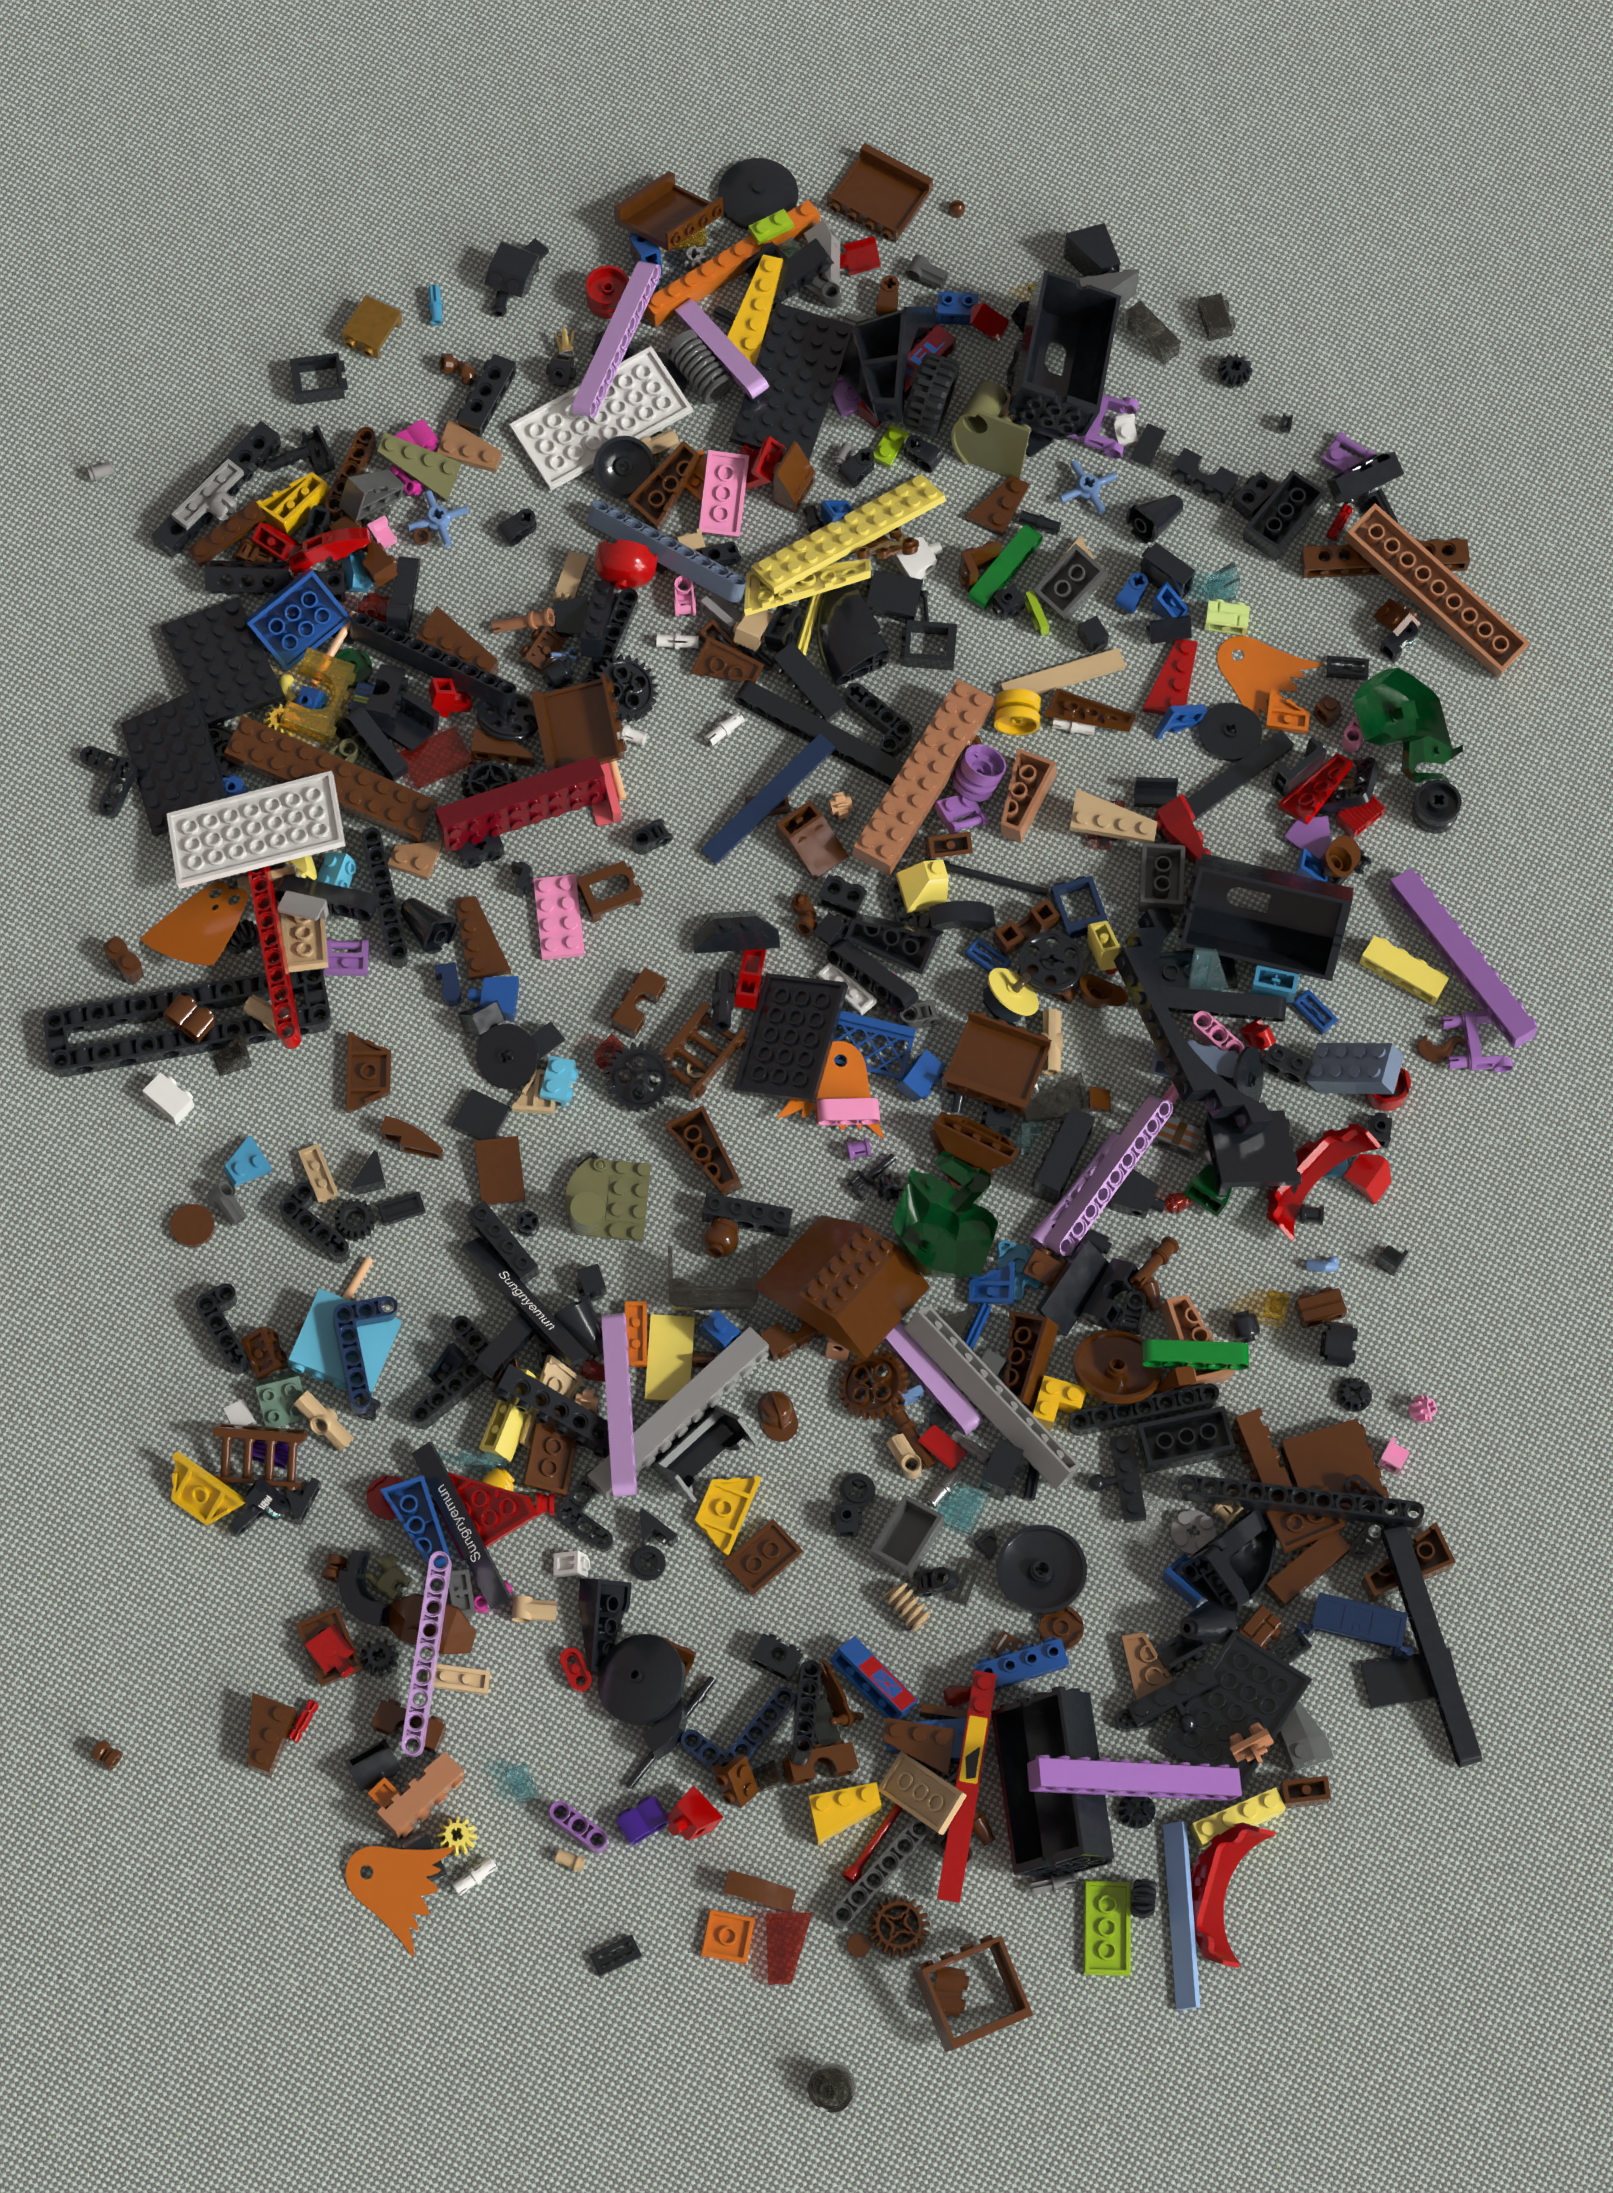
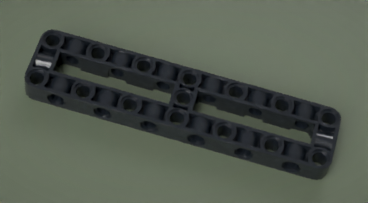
[43,969,332,1077]

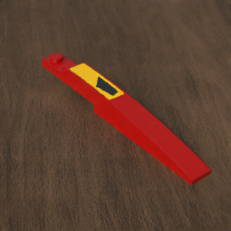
[937,1670,997,1903]

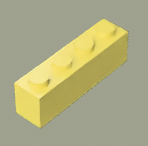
[1359,935,1449,1006]
[479,1369,539,1462]
[1190,1787,1286,1850]

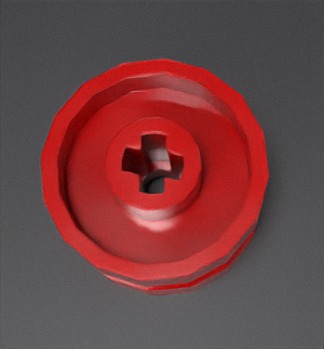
[586,265,629,319]

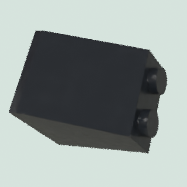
[1063,223,1121,277]

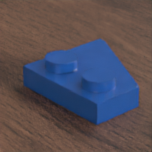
[1153,704,1208,740]
[968,1261,1016,1305]

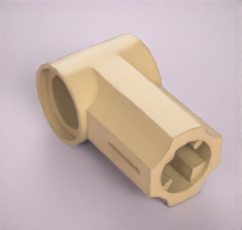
[641,429,680,462]
[243,994,288,1033]
[886,1433,922,1480]
[511,1596,557,1623]

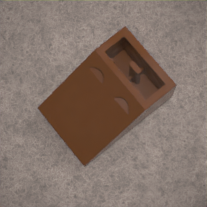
[772,441,815,514]
[776,800,848,880]

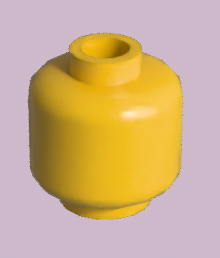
[481,1468,515,1491]

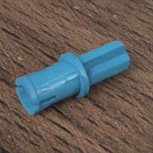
[427,284,443,326]

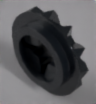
[1336,1377,1372,1412]
[839,1473,876,1508]
[630,1545,666,1582]
[1119,1796,1156,1829]

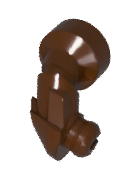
[439,353,477,385]
[791,893,817,937]

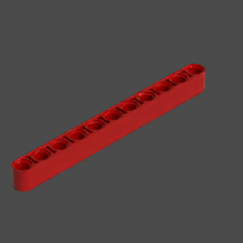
[248,866,301,1049]

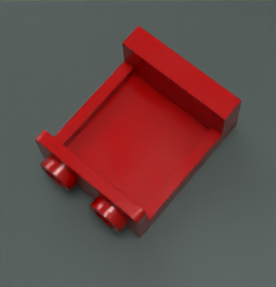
[739,436,785,490]

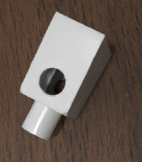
[890,537,943,579]

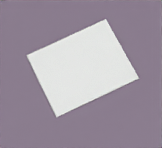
[223,1399,255,1425]

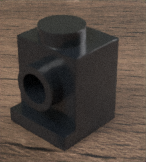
[1368,1112,1392,1148]

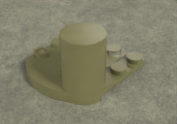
[951,381,1031,479]
[565,1158,651,1242]

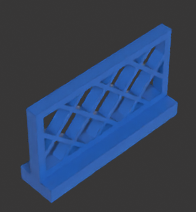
[833,1010,916,1080]

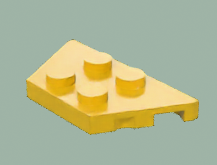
[171,1451,245,1526]
[695,1476,761,1557]

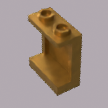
[341,295,402,359]

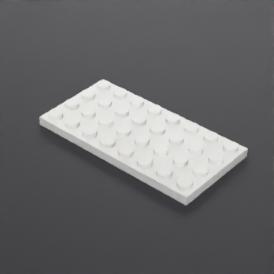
[509,346,693,491]
[167,771,346,889]

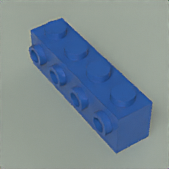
[974,1636,1069,1690]

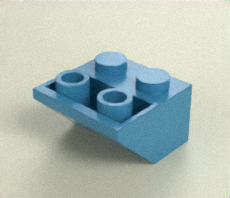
[1250,964,1299,1003]

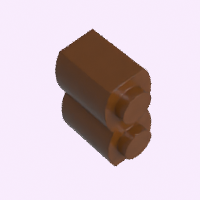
[103,936,144,985]
[163,994,215,1043]
[934,1966,969,2019]

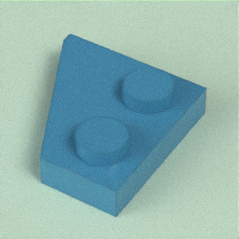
[223,1135,272,1187]

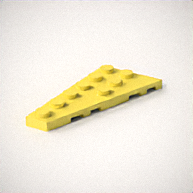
[744,559,871,616]

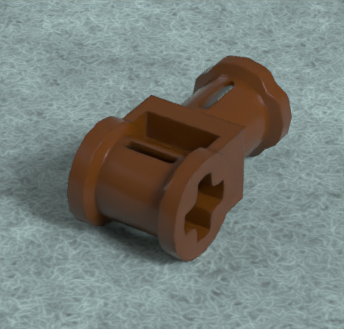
[232,538,277,562]

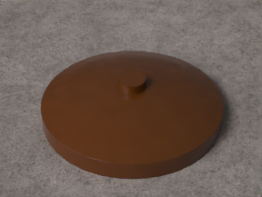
[1073,1330,1162,1404]

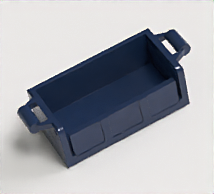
[1295,1592,1413,1660]

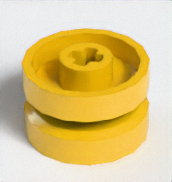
[994,689,1041,736]

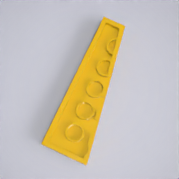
[727,255,783,367]

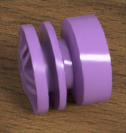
[952,744,1006,802]

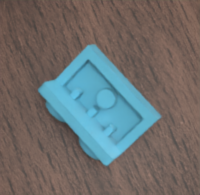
[316,852,358,888]
[540,1056,579,1108]

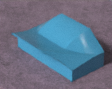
[341,552,373,592]

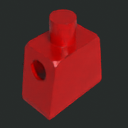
[667,1786,723,1841]

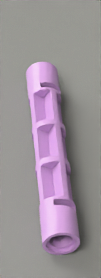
[1028,1132,1120,1249]

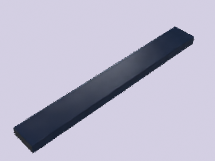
[701,733,836,866]

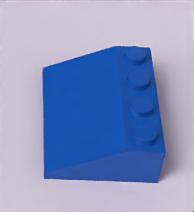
[245,567,351,671]

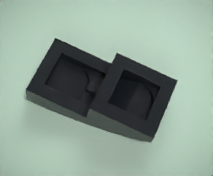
[1130,423,1167,468]

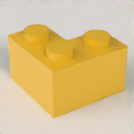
[1033,1375,1086,1430]

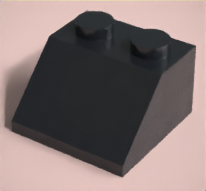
[484,241,539,298]

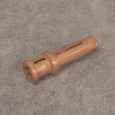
[491,608,555,634]

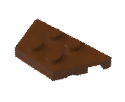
[346,1032,392,1113]

